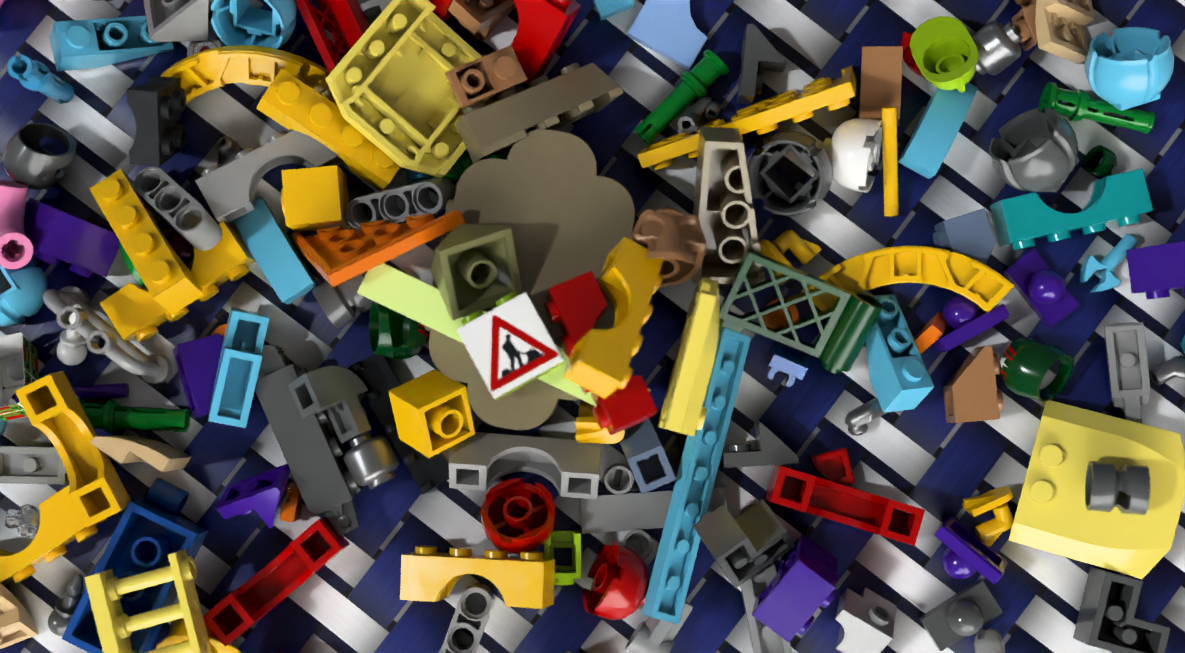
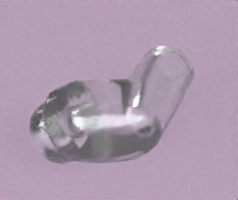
[5,504,39,538]

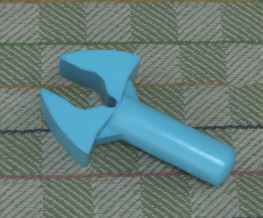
[1079,234,1138,293]

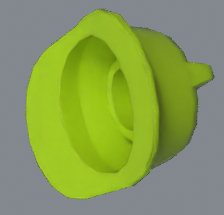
[909,16,979,93]

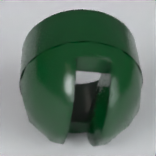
[1084,145,1118,177]

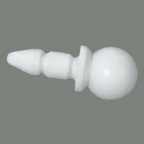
[56,304,87,366]

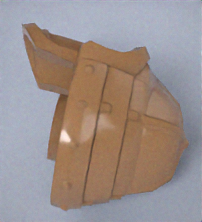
[629,206,707,287]

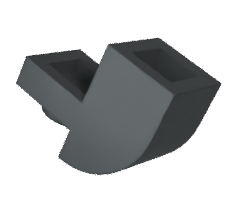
[288,366,371,444]

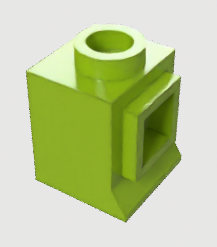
[544,530,582,585]

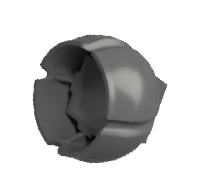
[989,108,1080,192]
[748,131,833,216]

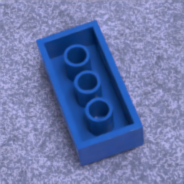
[61,499,209,653]

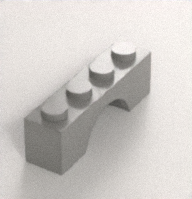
[195,130,345,223]
[449,432,601,499]

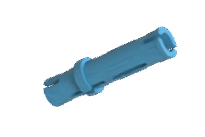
[7,54,74,104]

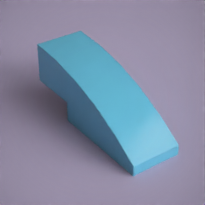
[898,83,978,179]
[234,196,319,305]
[208,307,270,428]

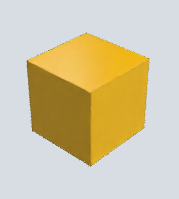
[281,165,351,232]
[388,369,475,458]

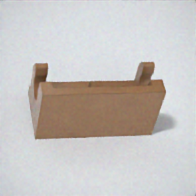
[859,46,903,126]

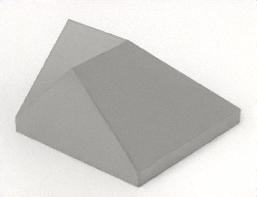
[143,0,213,42]

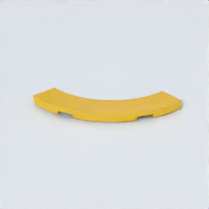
[161,45,338,106]
[801,246,1015,313]

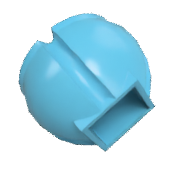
[211,0,297,49]
[1085,27,1174,111]
[0,255,48,327]

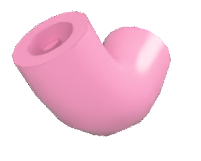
[0,180,33,269]

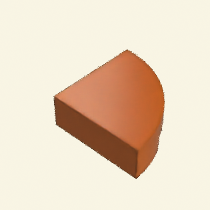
[914,311,948,355]
[279,482,302,522]

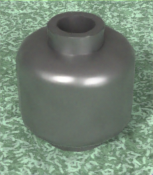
[971,21,1023,75]
[344,432,399,490]

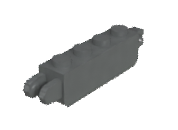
[255,344,361,536]

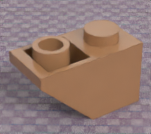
[445,45,527,108]
[943,345,1003,423]

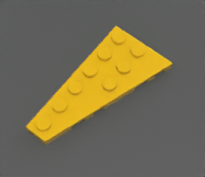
[637,65,857,170]

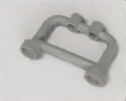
[42,286,173,384]

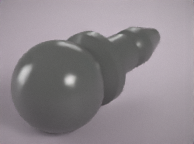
[48,574,84,636]

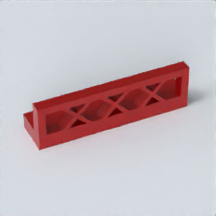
[295,0,369,74]

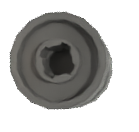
[312,272,373,329]
[1085,461,1150,515]

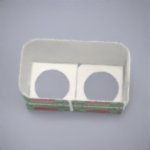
[0,332,39,421]

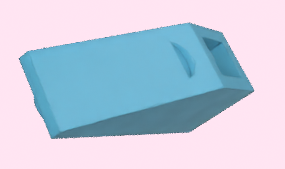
[50,16,174,71]
[866,294,934,413]

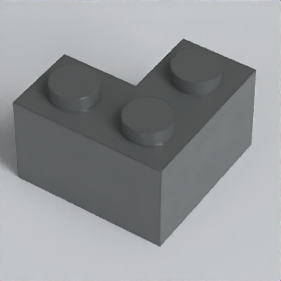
[693,499,796,589]
[1073,567,1171,653]

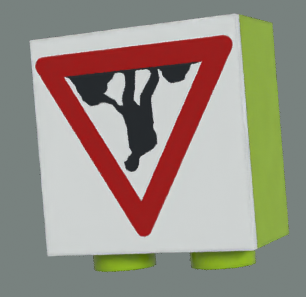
[456,292,564,401]

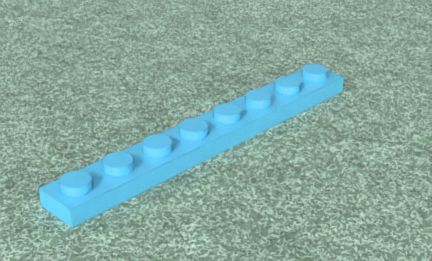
[641,326,751,625]

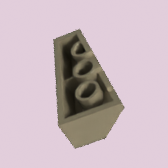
[455,62,623,164]

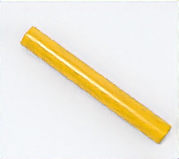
[882,106,899,217]

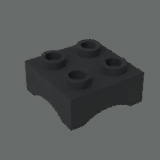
[127,76,187,166]

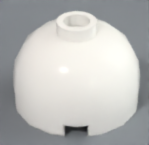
[822,118,882,193]

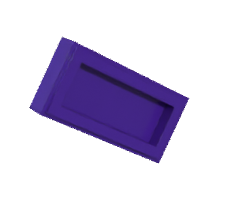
[1002,248,1080,328]
[933,295,1010,353]
[934,515,1008,584]

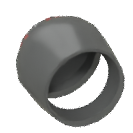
[3,123,77,190]

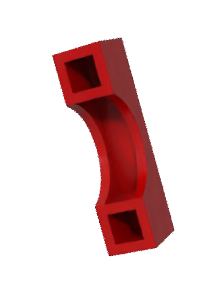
[544,270,658,436]
[765,465,925,546]
[203,517,350,647]

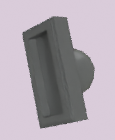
[918,579,1003,651]

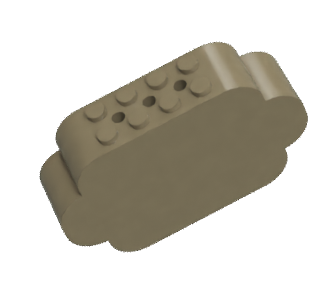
[425,129,635,430]

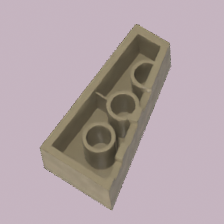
[692,127,766,285]

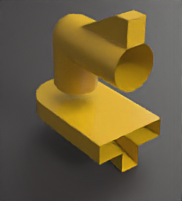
[760,230,822,285]
[575,400,625,444]
[962,487,1014,547]

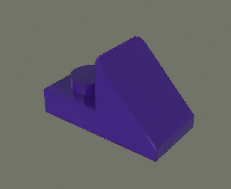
[216,464,291,528]

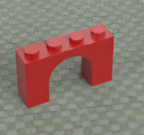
[429,0,581,84]

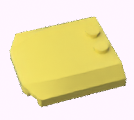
[325,0,497,178]
[657,277,720,436]
[1009,400,1185,579]

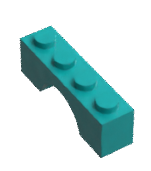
[990,168,1153,251]

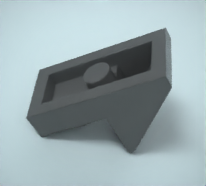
[737,24,787,105]
[721,421,799,468]

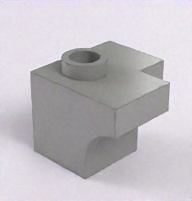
[835,587,897,653]

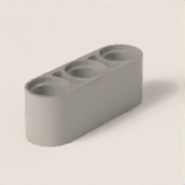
[134,166,223,251]
[346,177,456,229]
[440,583,495,653]

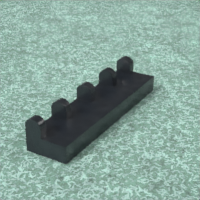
[347,354,449,495]

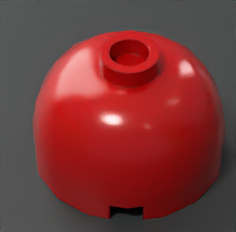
[480,478,556,554]
[583,542,649,620]

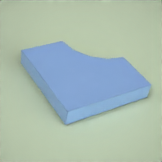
[627,0,708,71]

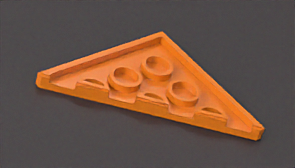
[290,210,465,287]

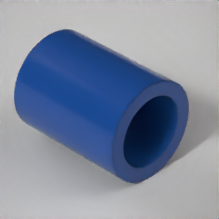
[146,478,189,515]

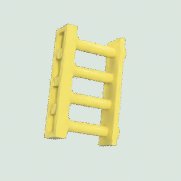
[84,549,212,653]

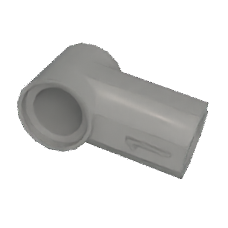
[625,601,693,653]

